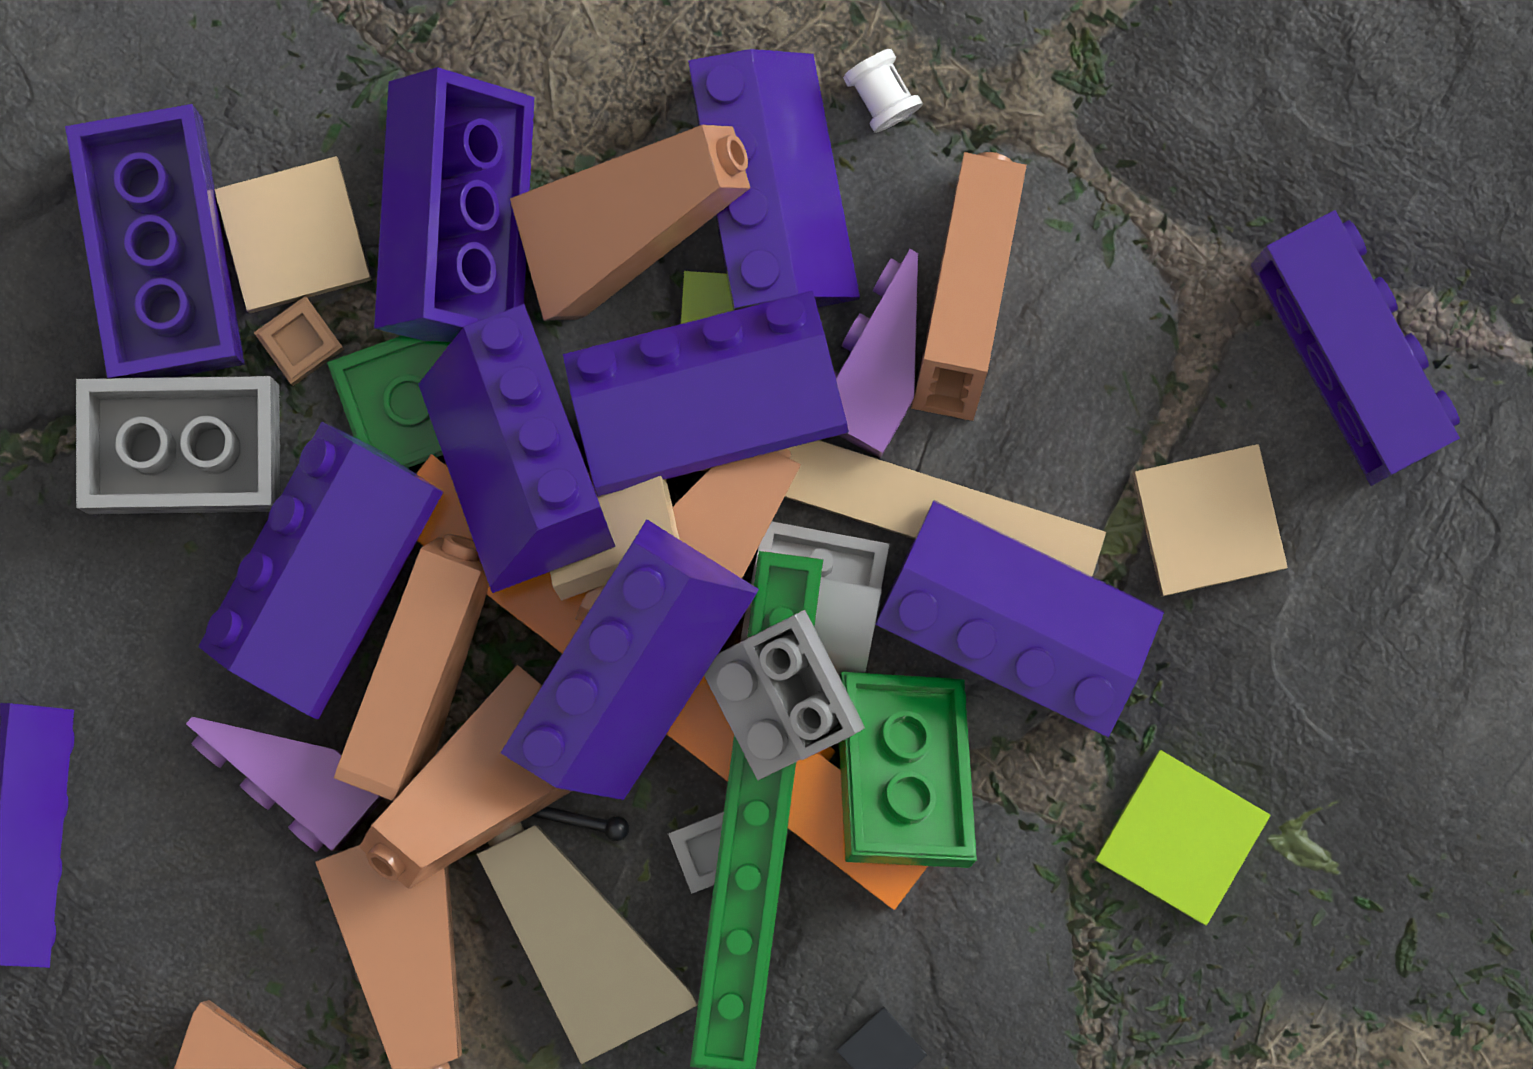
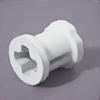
[843,49,923,133]

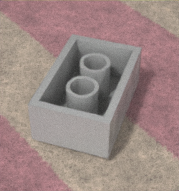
[76,376,280,514]

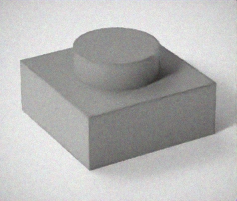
[668,812,724,894]

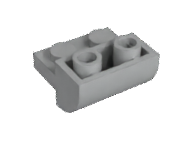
[740,521,889,674]
[704,610,865,780]

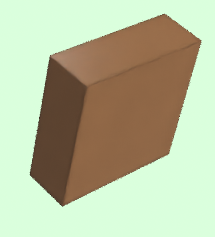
[254,296,345,386]

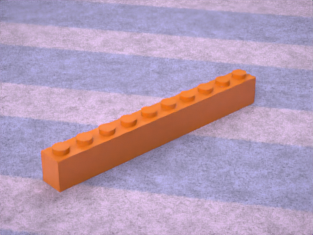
[416,454,928,910]

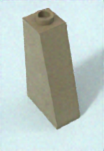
[477,822,698,1064]

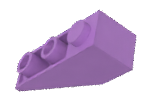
[834,249,918,459]
[186,717,384,852]

